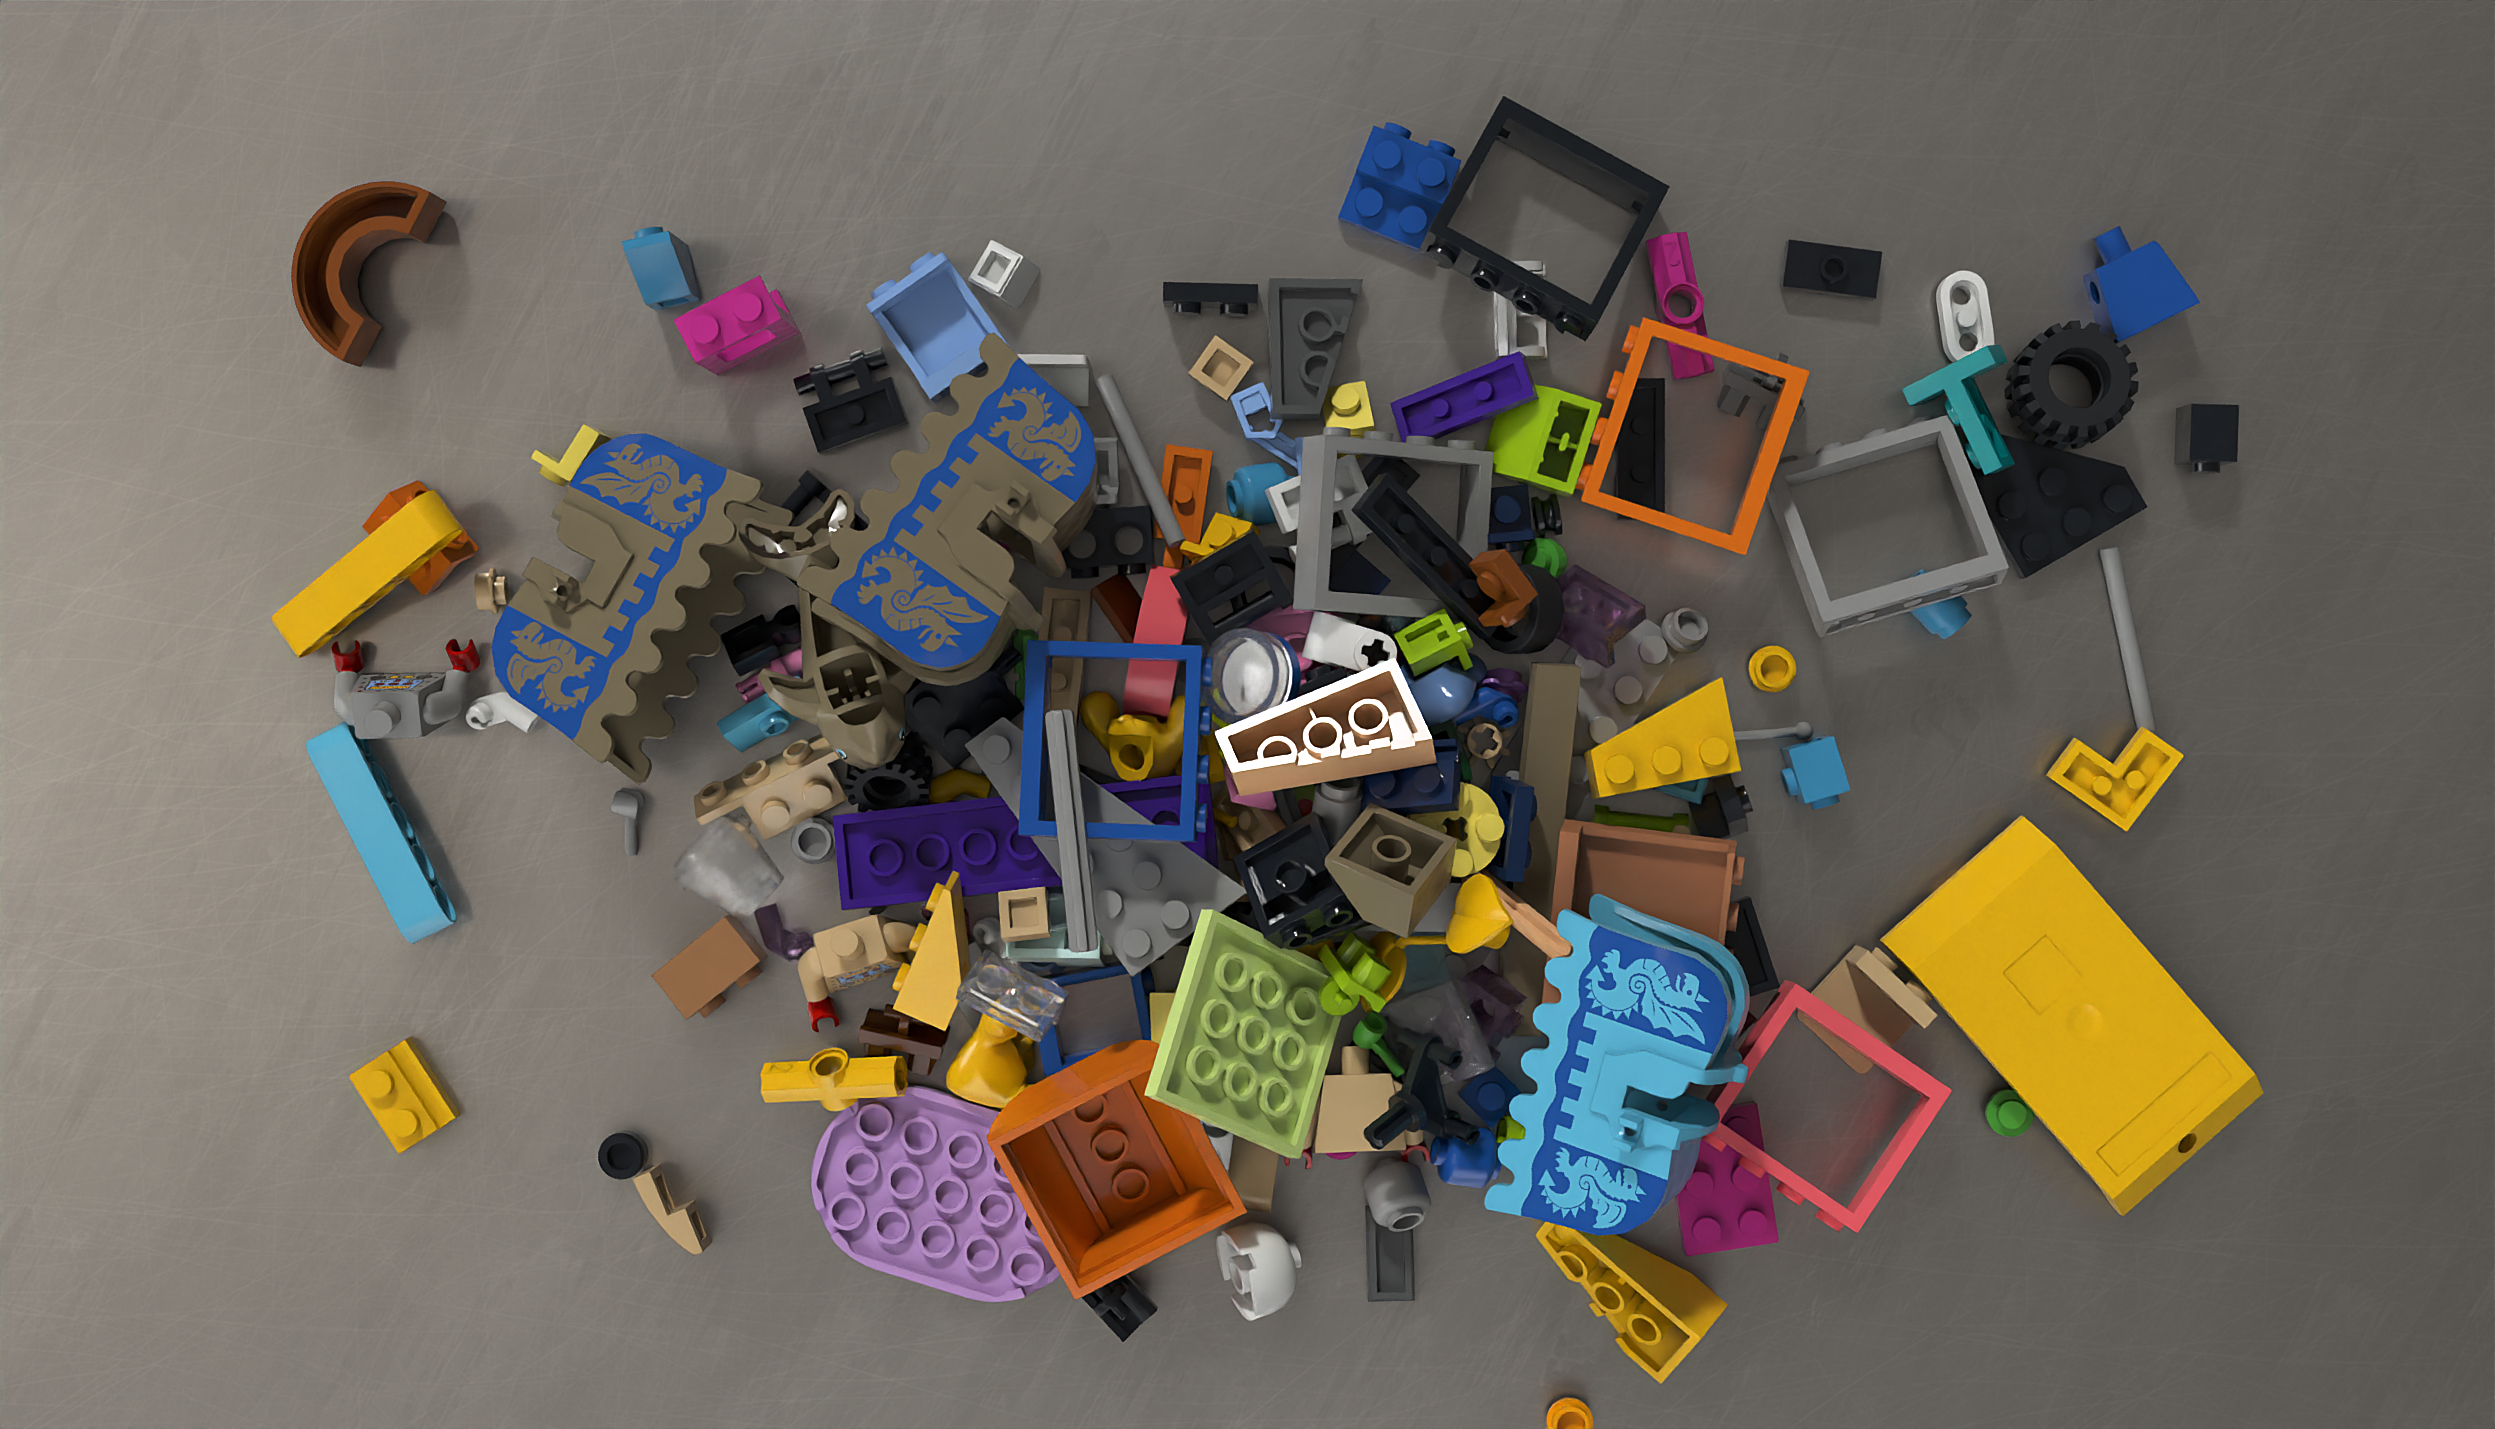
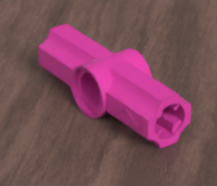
[1645,232,1715,380]

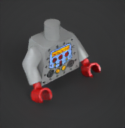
[331,639,481,739]

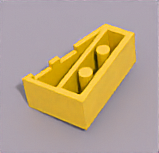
[1583,677,1741,799]

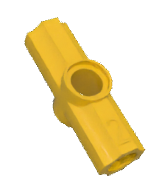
[760,1048,908,1111]

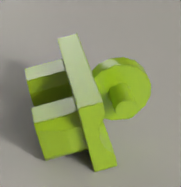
[1317,932,1392,1016]

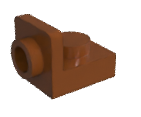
[1468,549,1538,627]

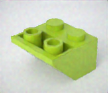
[1484,384,1602,498]

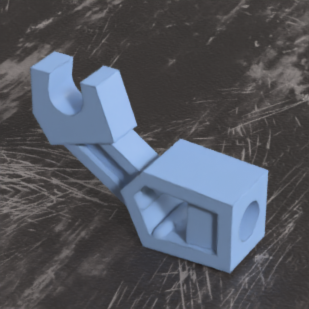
[1230,382,1303,476]

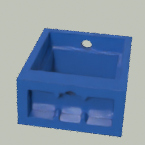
[1027,961,1155,1076]

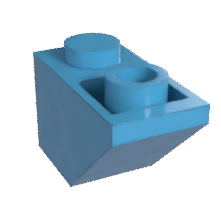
[622,227,701,311]

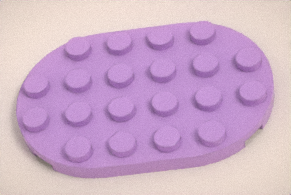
[811,1085,1061,1302]

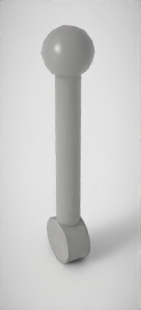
[1734,722,1813,741]

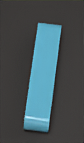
[306,722,457,944]

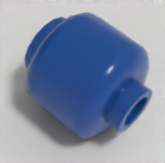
[1430,1127,1502,1188]

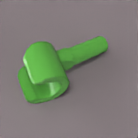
[1353,1012,1405,1078]

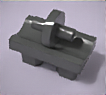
[1717,352,1805,432]

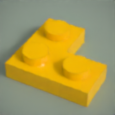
[2046,726,2184,832]

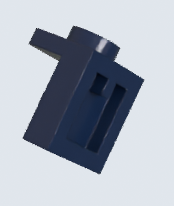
[1487,484,1535,552]

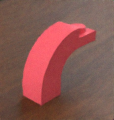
[1122,565,1191,723]

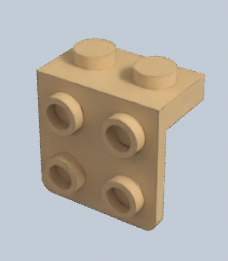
[1796,945,1938,1074]

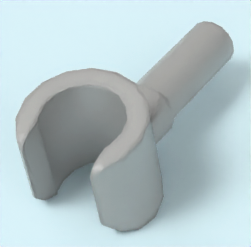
[611,787,645,856]

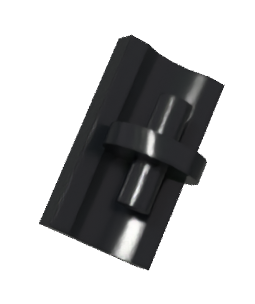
[1081,1274,1158,1342]

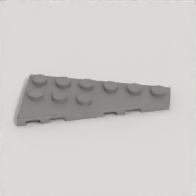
[965,717,1247,977]

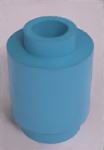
[1910,569,1972,640]

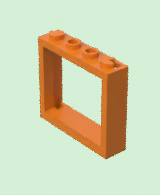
[1575,317,1810,556]

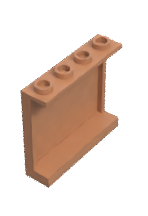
[1542,819,1745,1004]

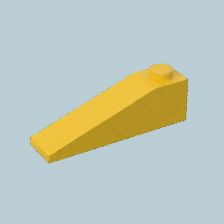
[1535,1222,1728,1384]

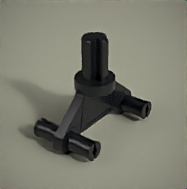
[1363,1028,1480,1150]

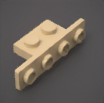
[694,733,848,840]

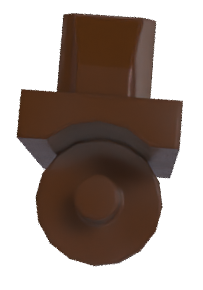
[857,1004,951,1076]

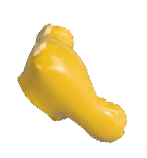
[1080,691,1205,781]
[946,1001,1036,1109]

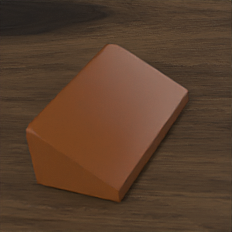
[1090,573,1142,643]

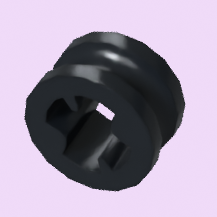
[1531,493,1563,538]

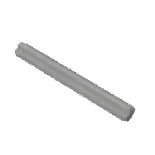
[1045,709,1098,953]

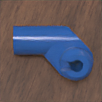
[1453,687,1520,728]

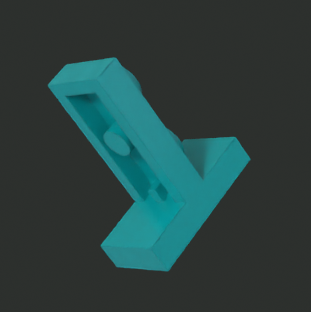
[1902,345,2015,475]

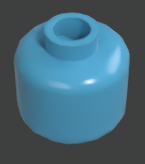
[1226,462,1294,526]

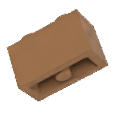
[651,913,768,1020]

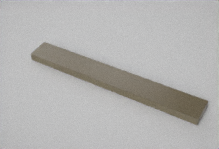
[1491,662,1582,1037]

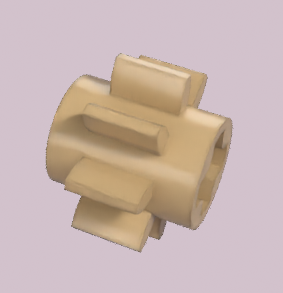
[1456,715,1512,769]

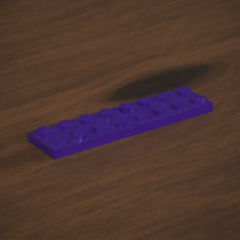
[833,775,1220,911]

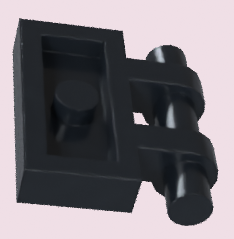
[793,347,909,454]

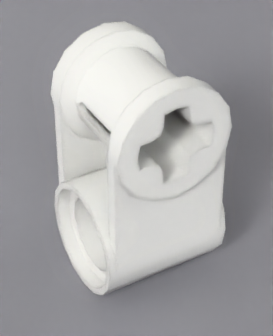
[1301,611,1397,672]

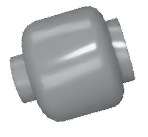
[1363,1157,1431,1232]

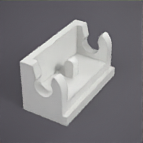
[1493,261,1548,361]

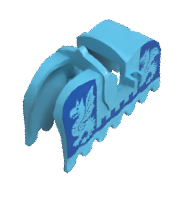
[1484,893,1750,1236]

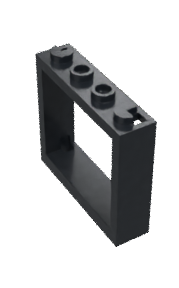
[1419,96,1670,342]

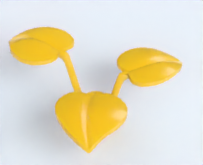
[1360,819,1514,1013]

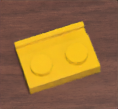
[348,1037,461,1154]

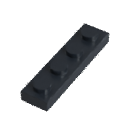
[1351,473,1498,639]

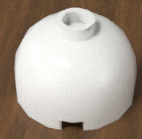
[1216,1222,1302,1321]

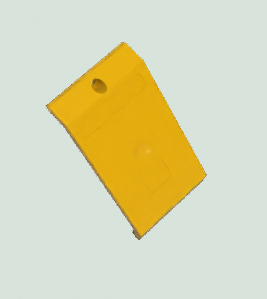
[1879,816,2264,1216]

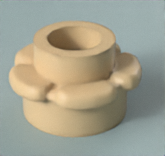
[474,568,509,614]

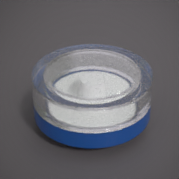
[1204,628,1301,724]

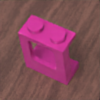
[673,275,801,375]

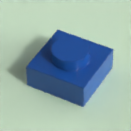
[1457,1060,1522,1128]

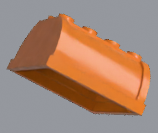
[986,1040,1247,1300]

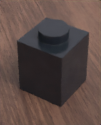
[2174,404,2239,474]

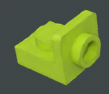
[1393,608,1474,676]

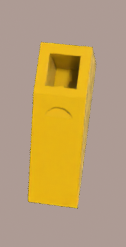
[891,871,971,1031]

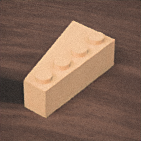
[1215,658,1437,796]

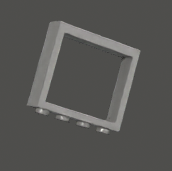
[1767,415,2009,638]
[1293,427,1494,622]

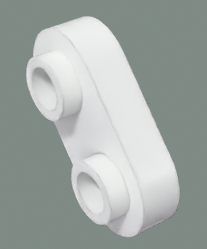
[1936,271,1995,363]

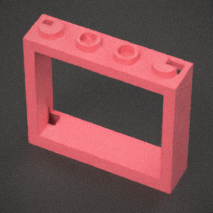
[1701,980,1953,1233]

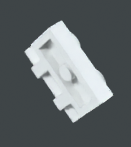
[1264,454,1372,564]

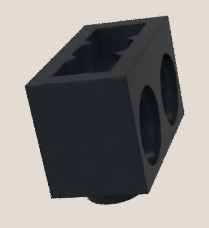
[1062,505,1156,579]

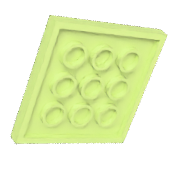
[1144,909,1342,1159]

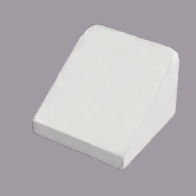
[968,240,1040,308]

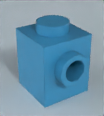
[1780,735,1851,810]

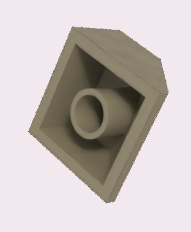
[1324,803,1457,939]

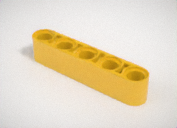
[270,489,464,658]

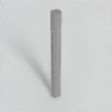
[1095,374,1186,548]
[2099,546,2157,732]

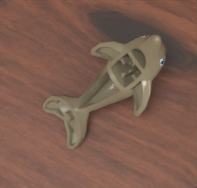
[738,488,916,770]

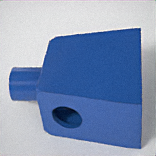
[2083,226,2200,344]

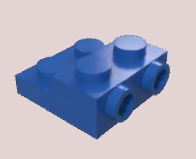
[1338,122,1462,254]

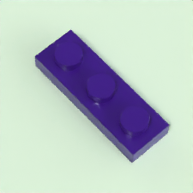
[1390,351,1539,443]

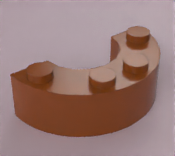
[291,181,447,367]

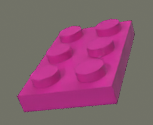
[1675,1101,1779,1257]

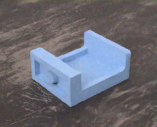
[866,252,1010,403]

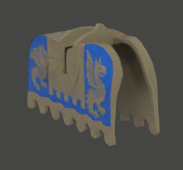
[797,332,1099,686]
[491,433,795,785]

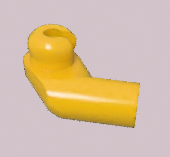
[927,768,992,805]

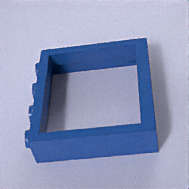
[1018,640,1214,843]

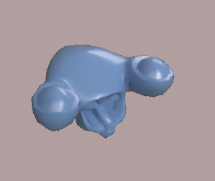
[1399,652,1487,727]

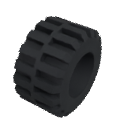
[2004,320,2139,450]

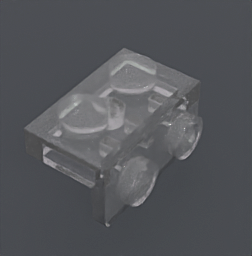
[956,949,1069,1043]

